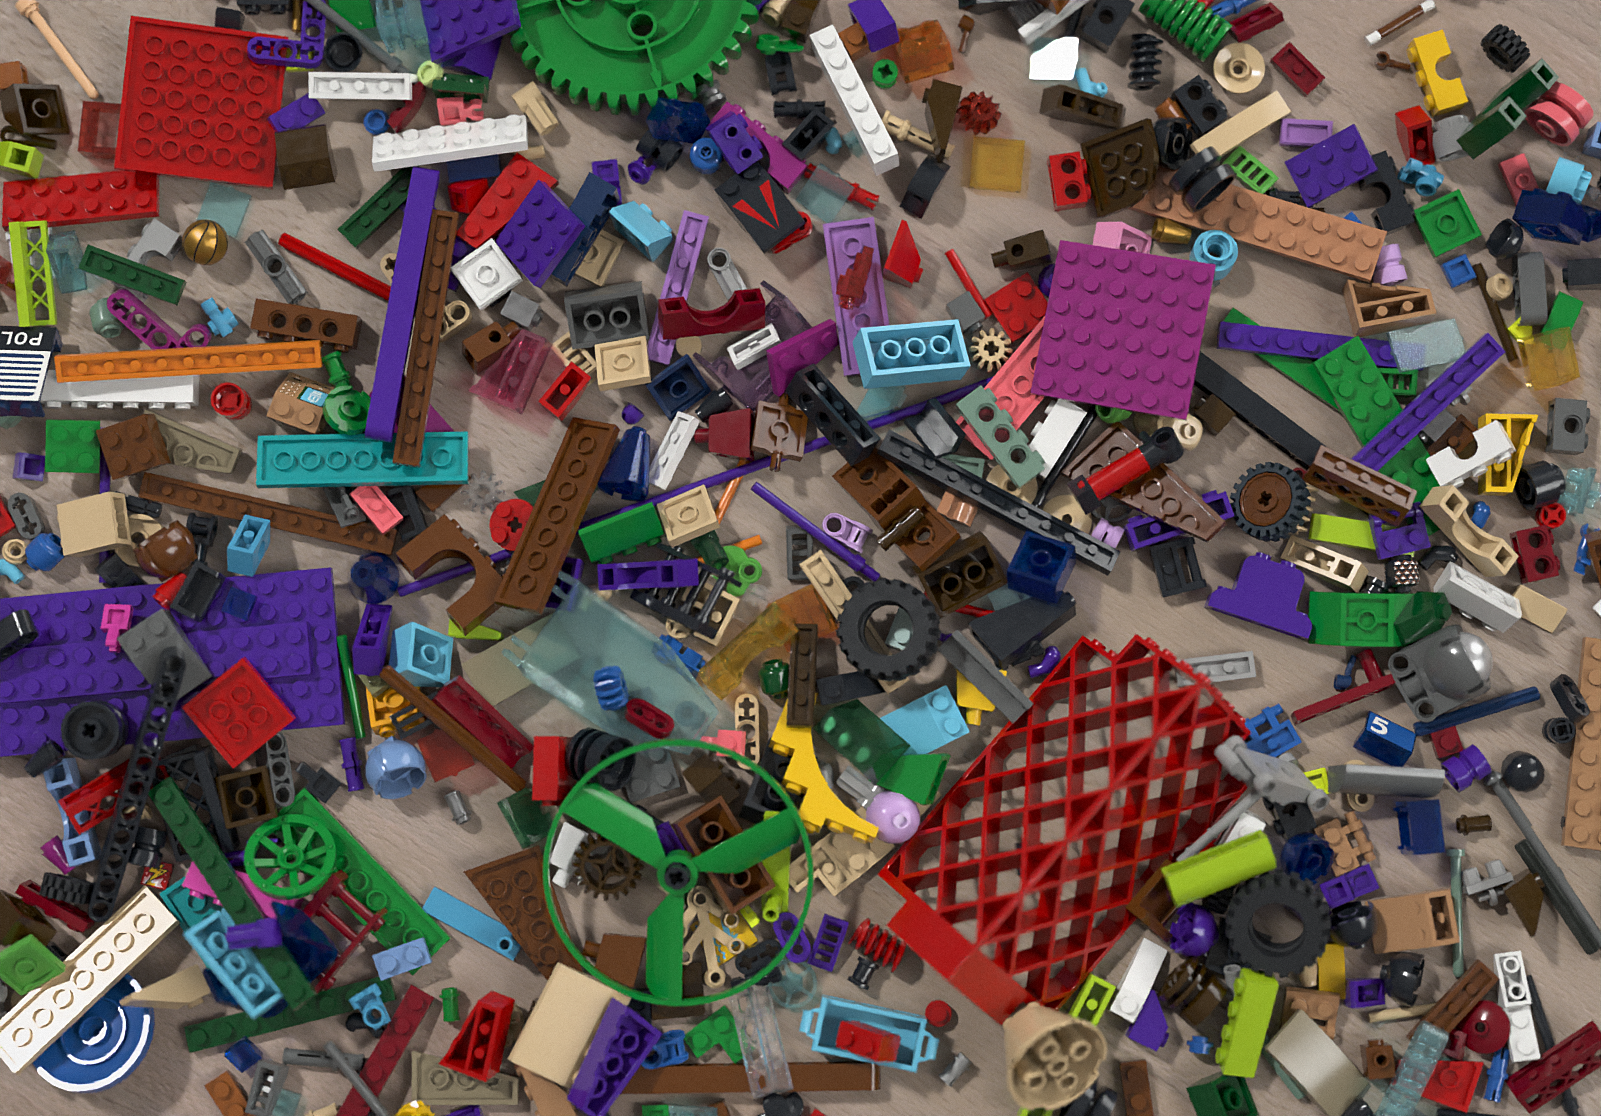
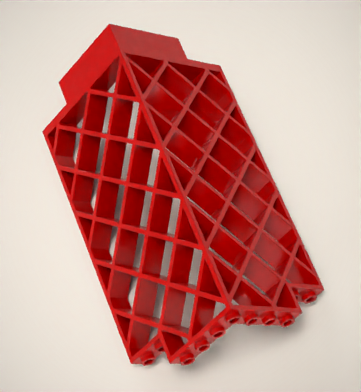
[877,634,1251,1026]

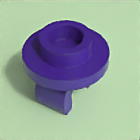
[628,156,656,184]

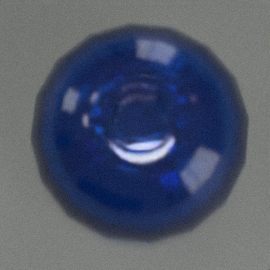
[1280,832,1334,885]

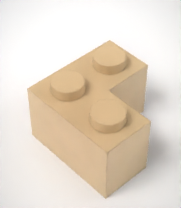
[681,582,741,648]

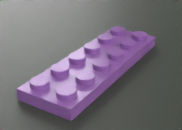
[823,217,889,377]

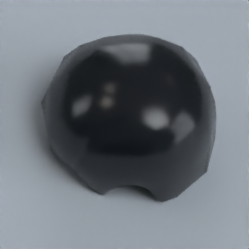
[323,32,363,73]
[1486,218,1524,260]
[1501,751,1545,793]

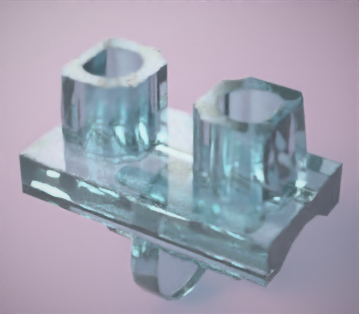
[1558,467,1601,516]

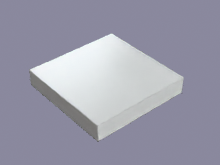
[451,238,523,311]

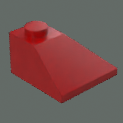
[883,220,924,288]

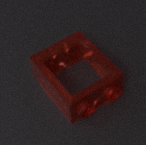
[78,101,121,160]

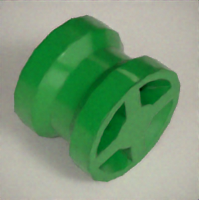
[872,59,898,89]

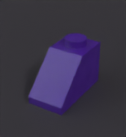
[1125,989,1169,1051]

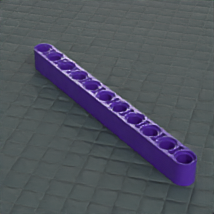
[365,166,440,443]

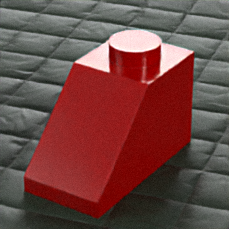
[1395,105,1435,165]
[538,361,592,422]

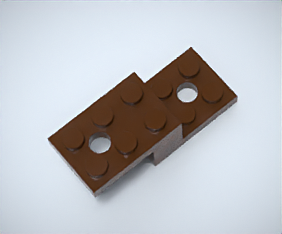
[832,447,961,572]

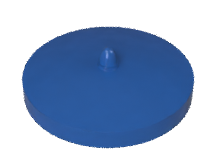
[32,973,155,1094]

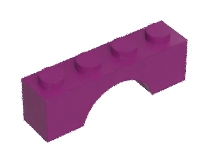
[708,102,807,194]

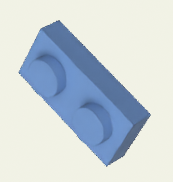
[372,937,432,980]

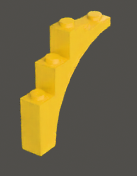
[768,692,879,844]

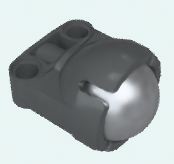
[1388,624,1493,722]

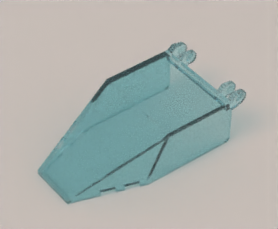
[501,570,719,755]

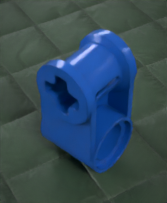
[641,1030,689,1070]

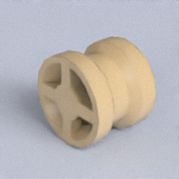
[666,618,692,639]

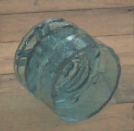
[375,0,431,54]

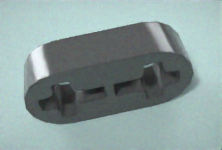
[7,493,45,540]

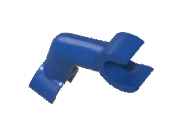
[1573,523,1600,575]

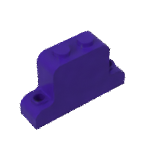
[1204,552,1312,640]

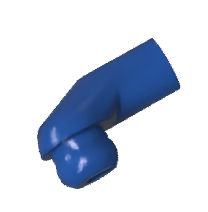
[1470,501,1491,529]

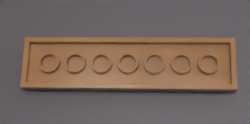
[1561,637,1601,851]

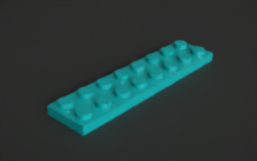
[256,431,469,488]

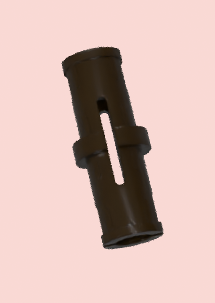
[875,505,926,552]

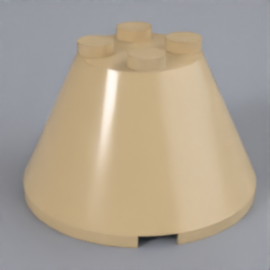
[1003,1002,1107,1111]

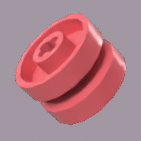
[1524,82,1594,147]

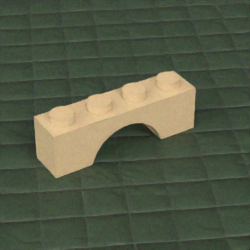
[1419,485,1519,577]

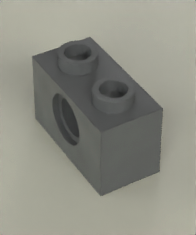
[1545,398,1590,455]

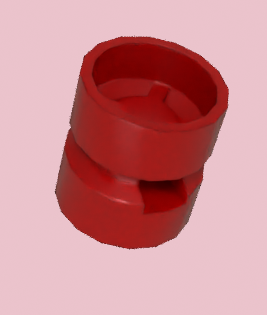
[211,382,252,421]

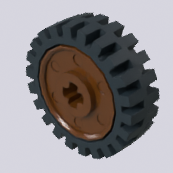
[1230,462,1311,542]

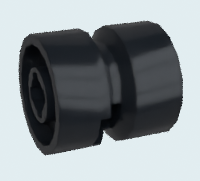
[636,124,684,173]
[128,827,168,869]

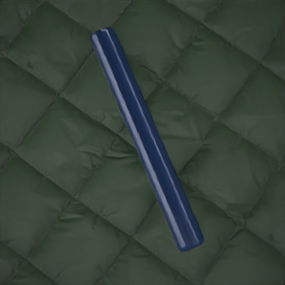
[1413,686,1540,736]

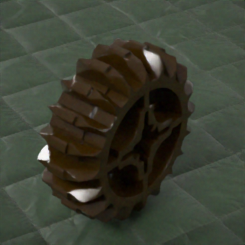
[572,832,644,901]

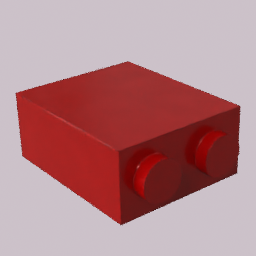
[532,736,577,806]

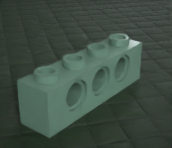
[955,385,1045,490]

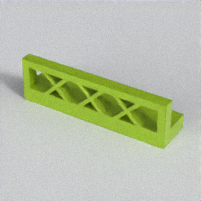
[9,220,57,327]

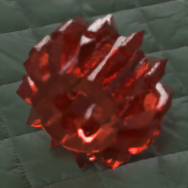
[956,91,1002,136]

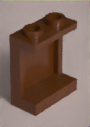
[1125,859,1204,944]

